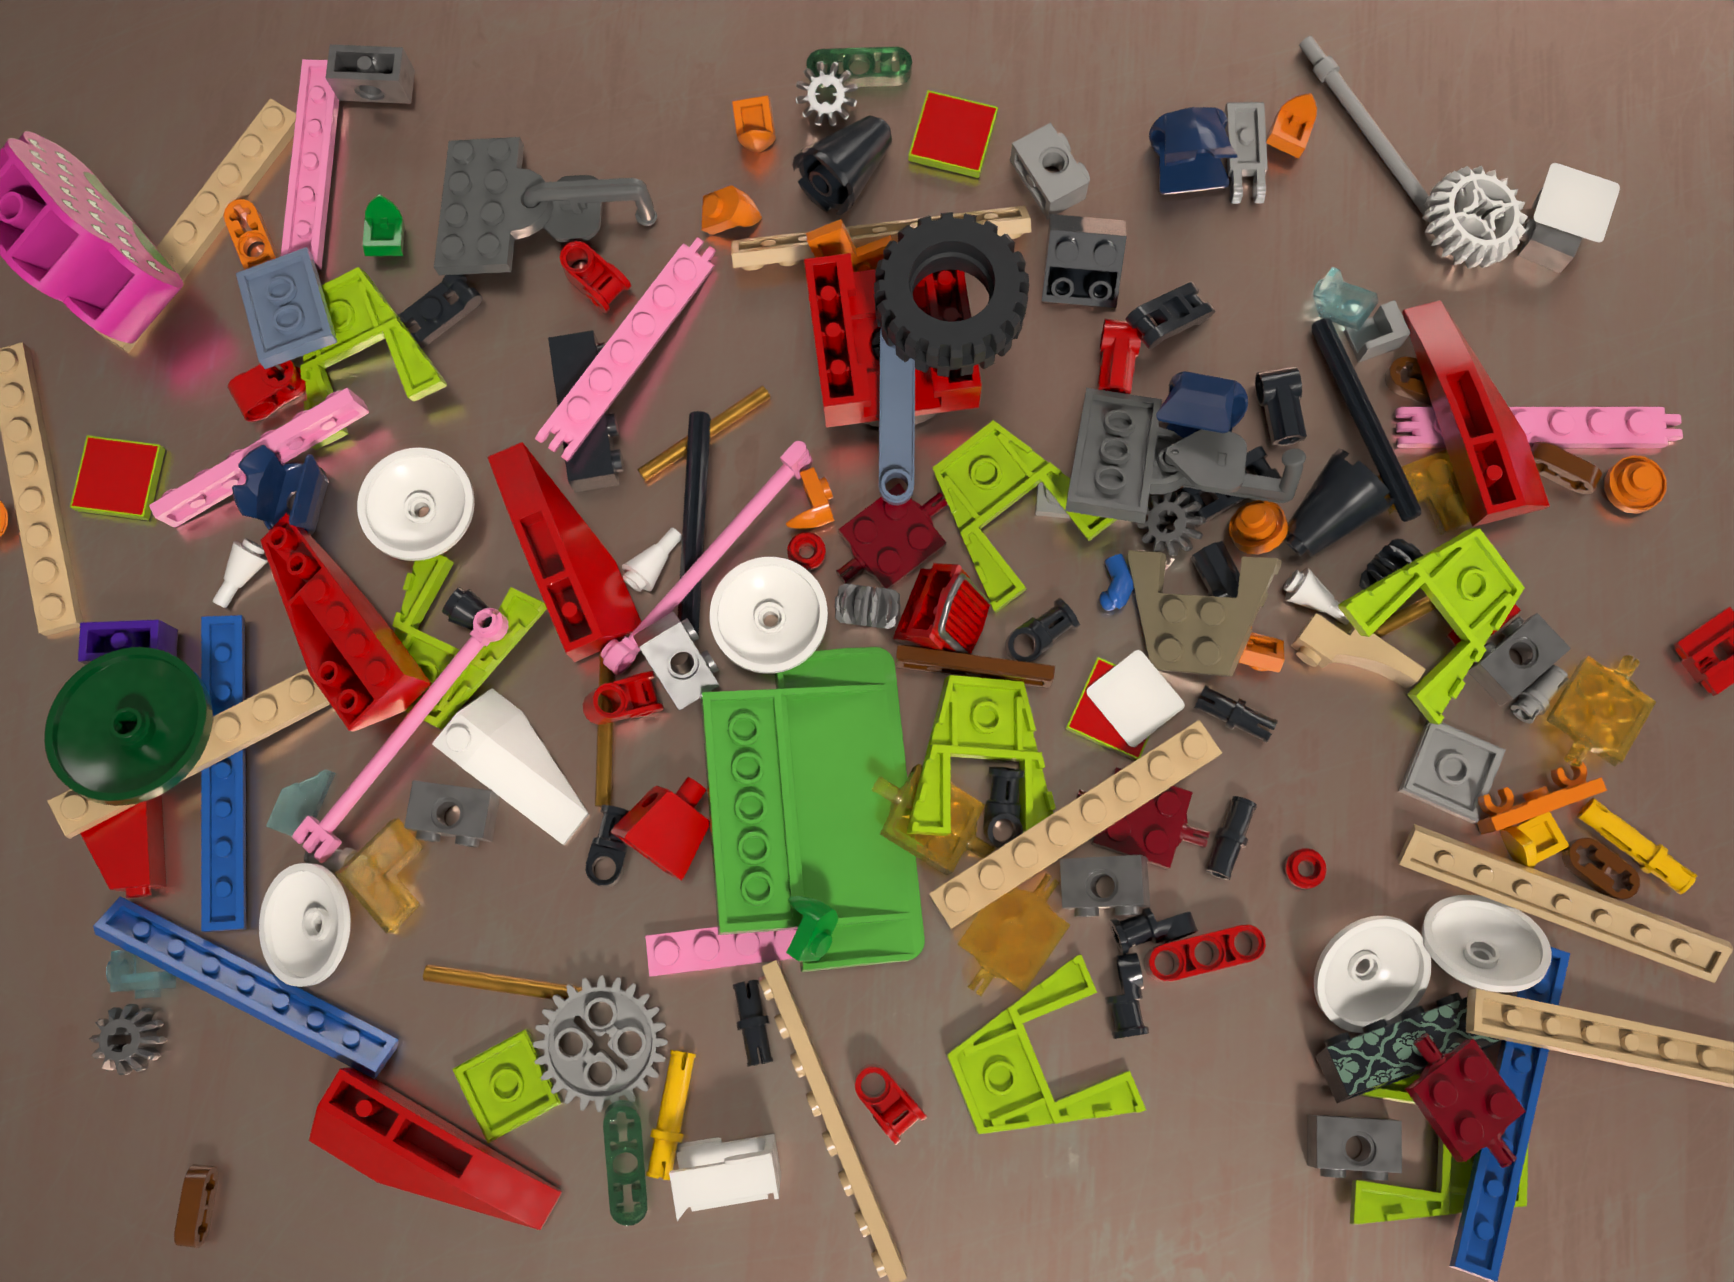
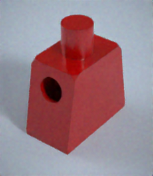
[611,777,710,881]

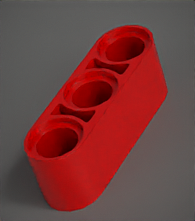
[1144,925,1266,982]

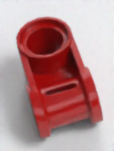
[560,241,632,313]
[227,360,306,422]
[583,671,664,725]
[855,1064,927,1145]

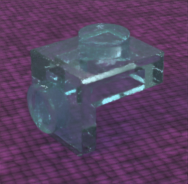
[1313,267,1379,331]
[106,950,176,999]

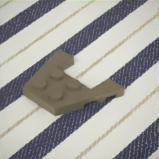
[1128,551,1282,677]

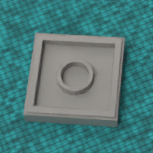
[1399,720,1506,824]

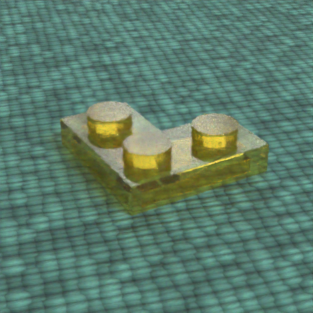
[1377,449,1471,535]
[335,818,423,933]

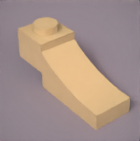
[1291,613,1426,689]

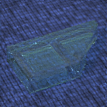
[266,769,335,836]

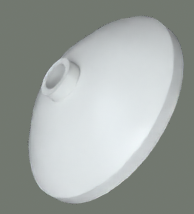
[357,448,475,561]
[710,557,828,674]
[259,863,351,987]
[1422,895,1552,992]
[1314,916,1431,1033]

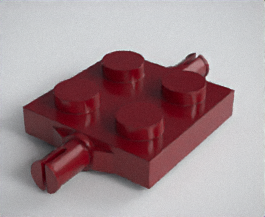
[836,483,948,589]
[1076,767,1210,869]
[1405,1033,1526,1168]

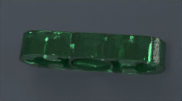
[806,47,912,88]
[603,1100,648,1226]

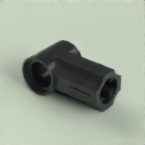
[1255,367,1307,447]
[1191,541,1240,598]

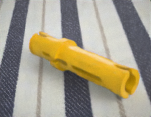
[1577,798,1698,895]
[646,1050,696,1180]

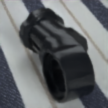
[1005,598,1080,662]
[983,766,1025,848]
[585,805,629,888]
[1110,907,1198,955]
[1106,953,1149,1039]

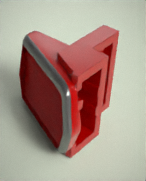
[893,563,990,655]

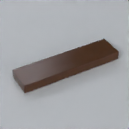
[896,645,1055,688]

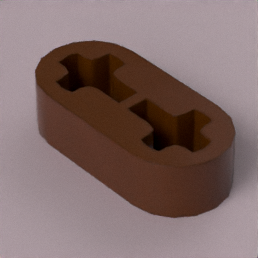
[1385,356,1432,406]
[1531,442,1602,494]
[1562,838,1640,900]
[174,1164,218,1248]

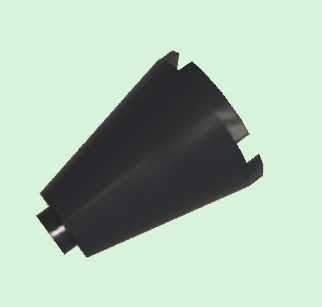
[792,115,892,215]
[1284,449,1395,556]

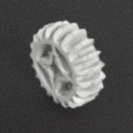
[1422,166,1528,269]

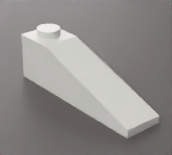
[432,688,589,845]

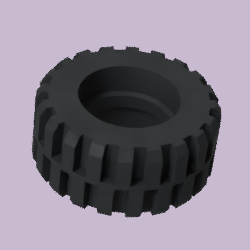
[874,212,1030,377]

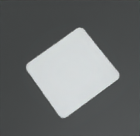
[1534,163,1620,243]
[1087,650,1185,747]

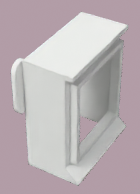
[669,1134,781,1221]

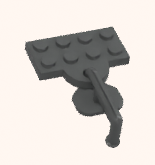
[434,137,657,275]
[1065,388,1306,524]

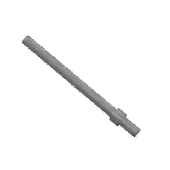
[1299,36,1429,216]

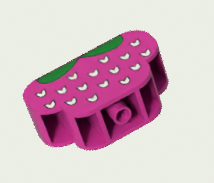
[0,131,184,344]

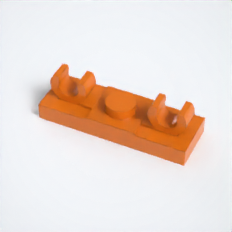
[1477,760,1607,835]

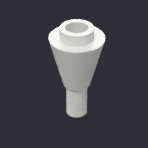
[622,528,682,592]
[212,538,268,608]
[1283,568,1349,625]

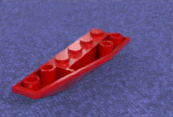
[1402,300,1550,527]
[487,442,642,662]
[260,513,432,732]
[309,1067,563,1230]

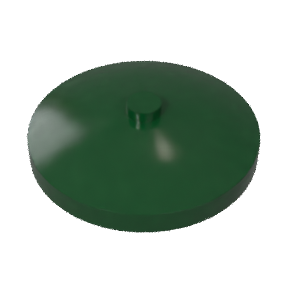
[44,647,213,806]

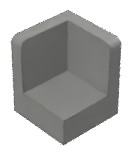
[1344,300,1411,363]

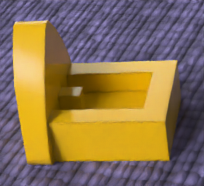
[1500,812,1570,868]

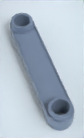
[879,327,915,505]

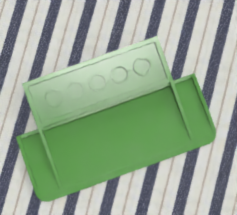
[701,647,925,972]

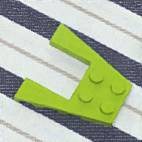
[300,267,447,450]
[932,420,1117,613]
[1338,528,1525,725]
[392,555,547,730]
[907,675,1056,836]
[946,954,1146,1134]
[1350,1075,1529,1225]

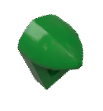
[363,194,405,256]
[786,896,838,961]

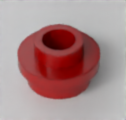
[787,532,826,570]
[1285,848,1327,889]

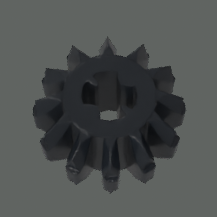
[1359,538,1423,590]

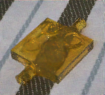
[1546,655,1656,767]
[872,764,995,875]
[957,873,1070,997]

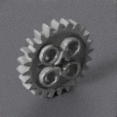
[533,975,668,1112]

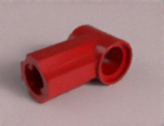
[1098,319,1142,394]

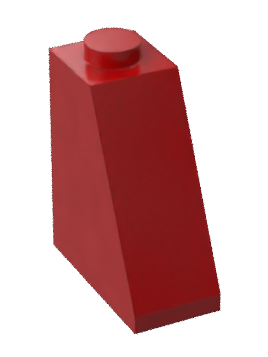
[80,794,167,898]

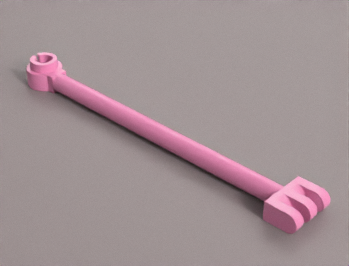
[601,441,813,675]
[292,608,508,863]

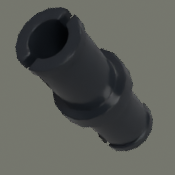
[1194,685,1278,743]
[1206,796,1257,880]
[733,980,773,1067]

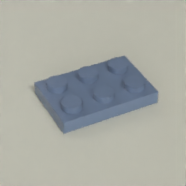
[236,247,337,369]

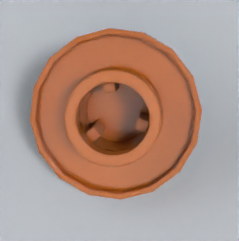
[1604,455,1667,514]
[1228,500,1288,555]

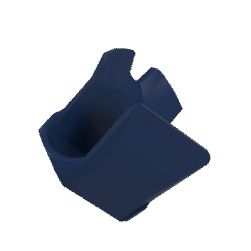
[1149,107,1238,195]
[1156,371,1248,438]
[232,445,329,536]

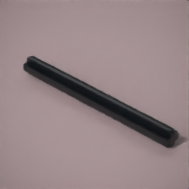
[1311,317,1421,522]
[677,411,711,635]

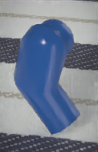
[1099,554,1134,611]

